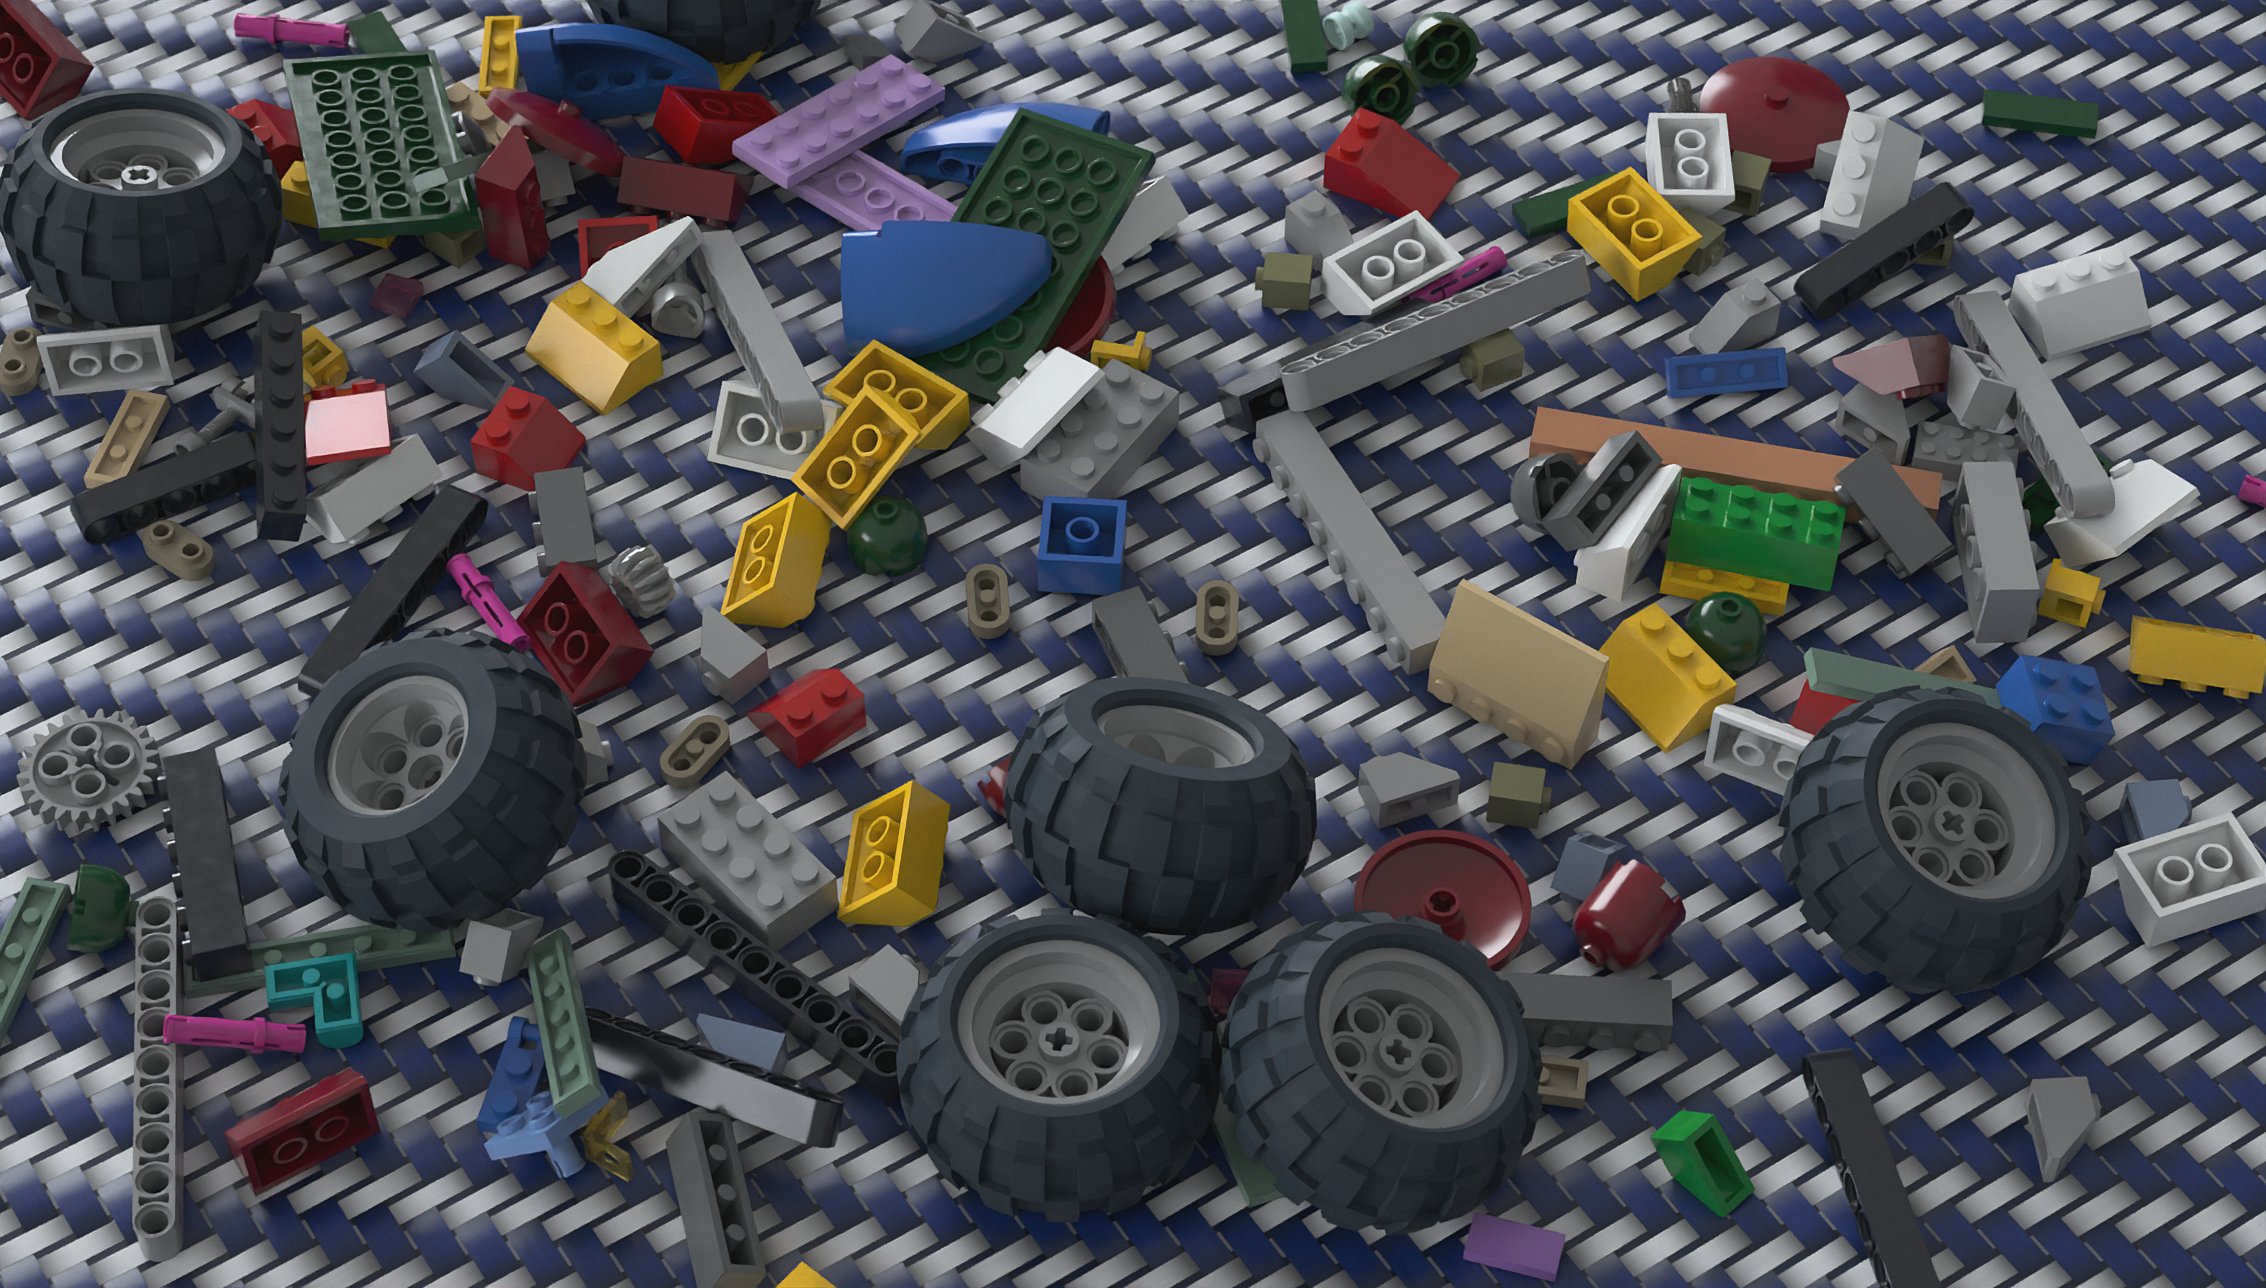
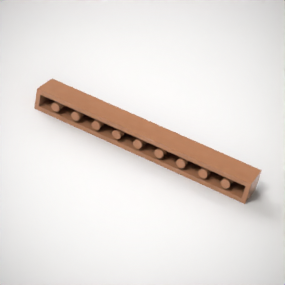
[1528,406,1943,524]

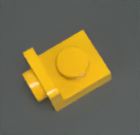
[1091,331,1152,372]

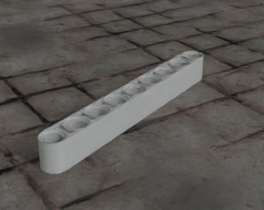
[690,230,823,434]
[1280,250,1591,412]
[1953,290,2115,519]
[132,896,184,1262]

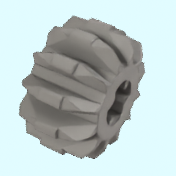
[608,545,676,619]

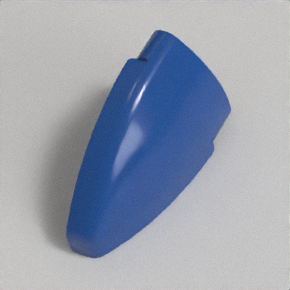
[515,23,721,120]
[900,101,1111,185]
[840,220,1053,358]

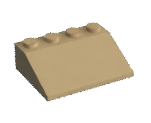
[1427,579,1610,770]

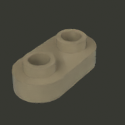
[0,327,43,396]
[142,520,216,581]
[966,564,1010,639]
[1195,580,1239,656]
[660,715,731,788]

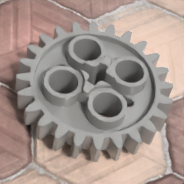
[16,709,162,833]

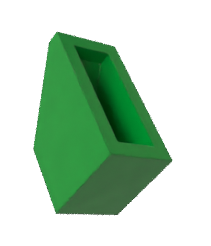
[1650,1110,1756,1217]

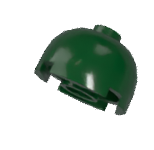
[1403,11,1480,89]
[1342,55,1419,126]
[846,495,928,577]
[1683,591,1767,675]
[67,863,140,953]

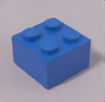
[1037,496,1127,595]
[1996,654,2116,765]

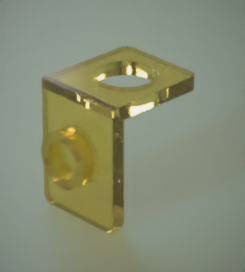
[582,1091,634,1181]

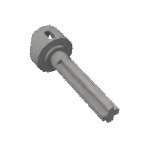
[650,219,705,338]

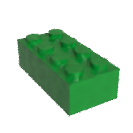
[1665,477,1846,592]

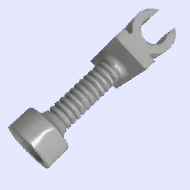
[173,375,255,456]

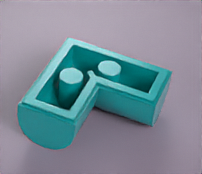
[265,952,363,1048]

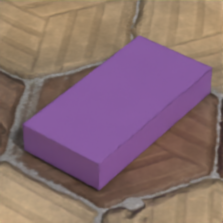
[1463,1212,1566,1282]

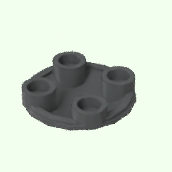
[451,110,492,157]

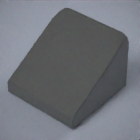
[843,34,892,71]

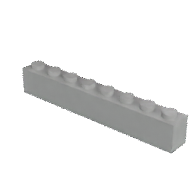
[1252,409,1446,676]

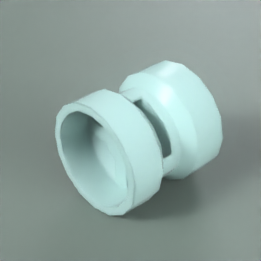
[1322,1,1374,50]

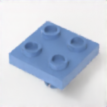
[483,1085,610,1178]

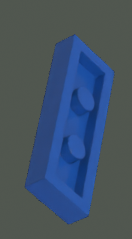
[1665,347,1788,398]

